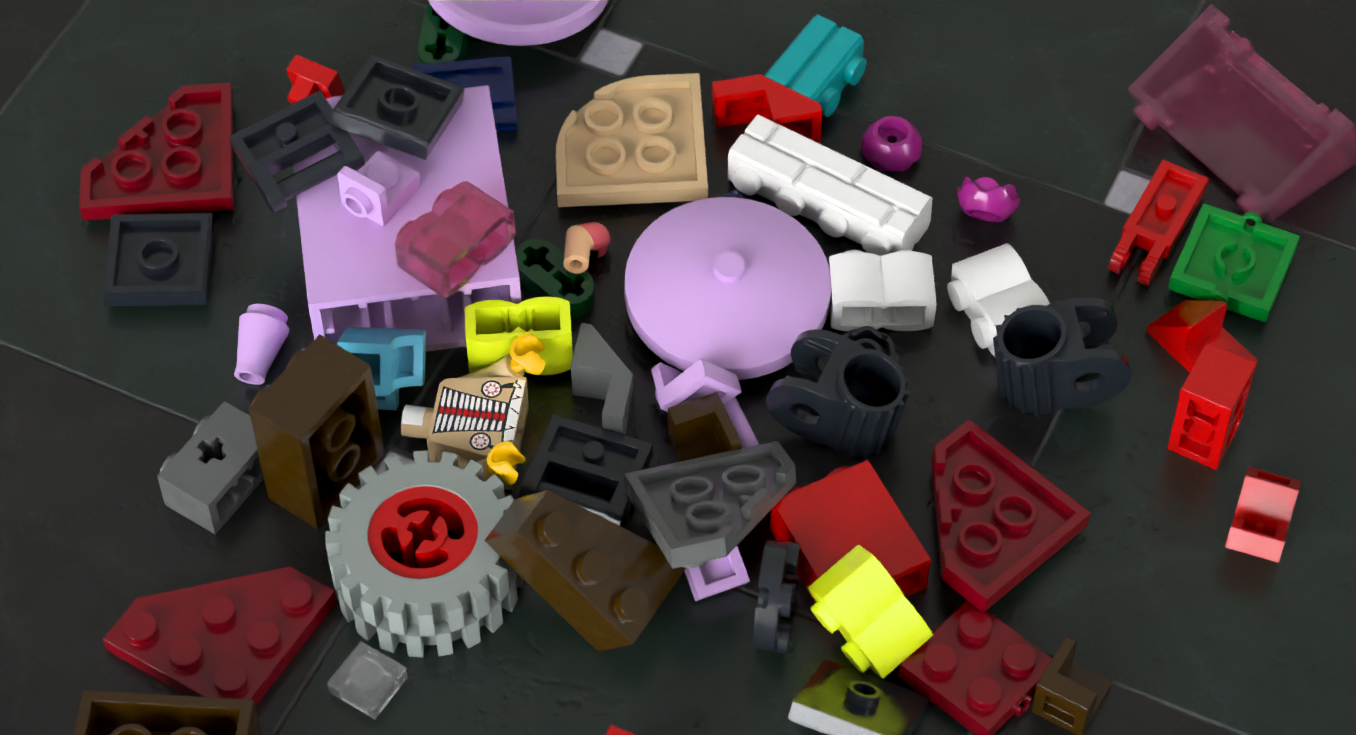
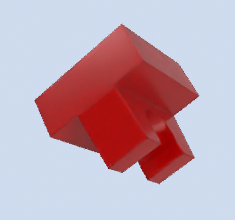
[286,54,345,104]

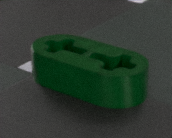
[418,4,468,81]
[515,239,595,319]

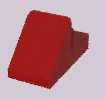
[1146,300,1258,373]

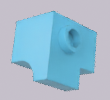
[338,327,426,410]

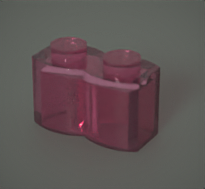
[394,181,516,298]

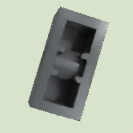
[157,401,264,535]

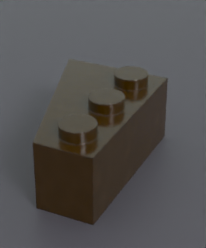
[484,490,686,651]

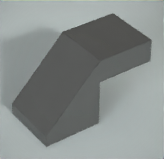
[571,323,634,436]

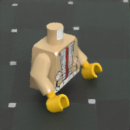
[401,333,545,490]

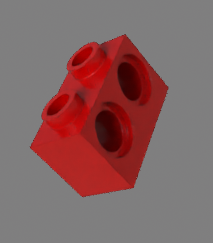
[1167,342,1257,470]

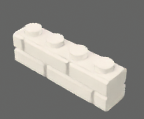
[728,114,933,256]

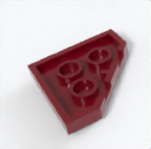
[80,83,234,221]
[931,419,1091,613]
[103,567,337,707]

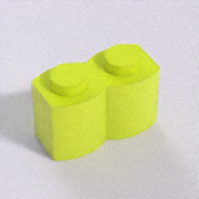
[465,297,573,375]
[808,544,933,679]

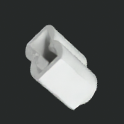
[947,243,1050,357]
[828,250,937,332]

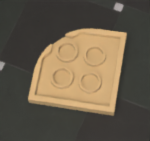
[556,73,708,207]

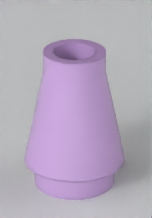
[234,304,290,385]

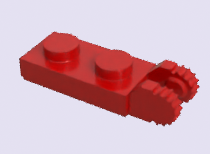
[1108,160,1209,287]

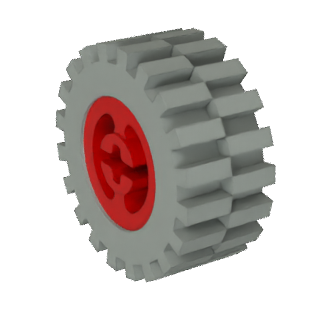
[326,450,523,658]

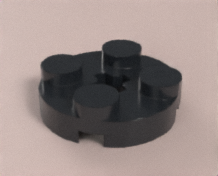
[753,540,800,654]

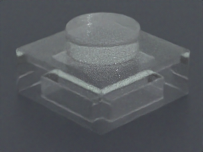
[328,641,408,719]

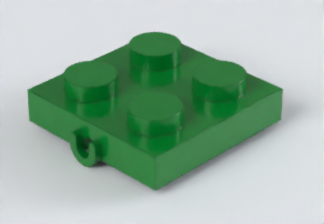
[1168,203,1300,323]

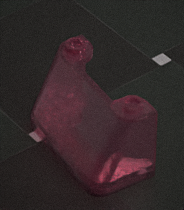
[1128,4,1356,222]

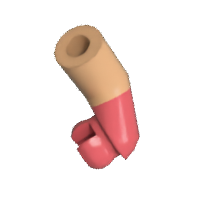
[563,222,611,274]

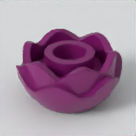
[861,116,922,171]
[957,177,1020,222]

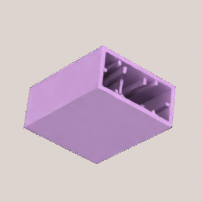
[293,85,521,351]

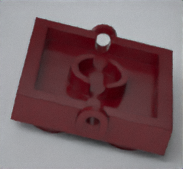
[898,600,1052,735]

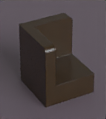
[668,392,741,462]
[1031,636,1111,735]

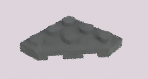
[624,441,796,569]

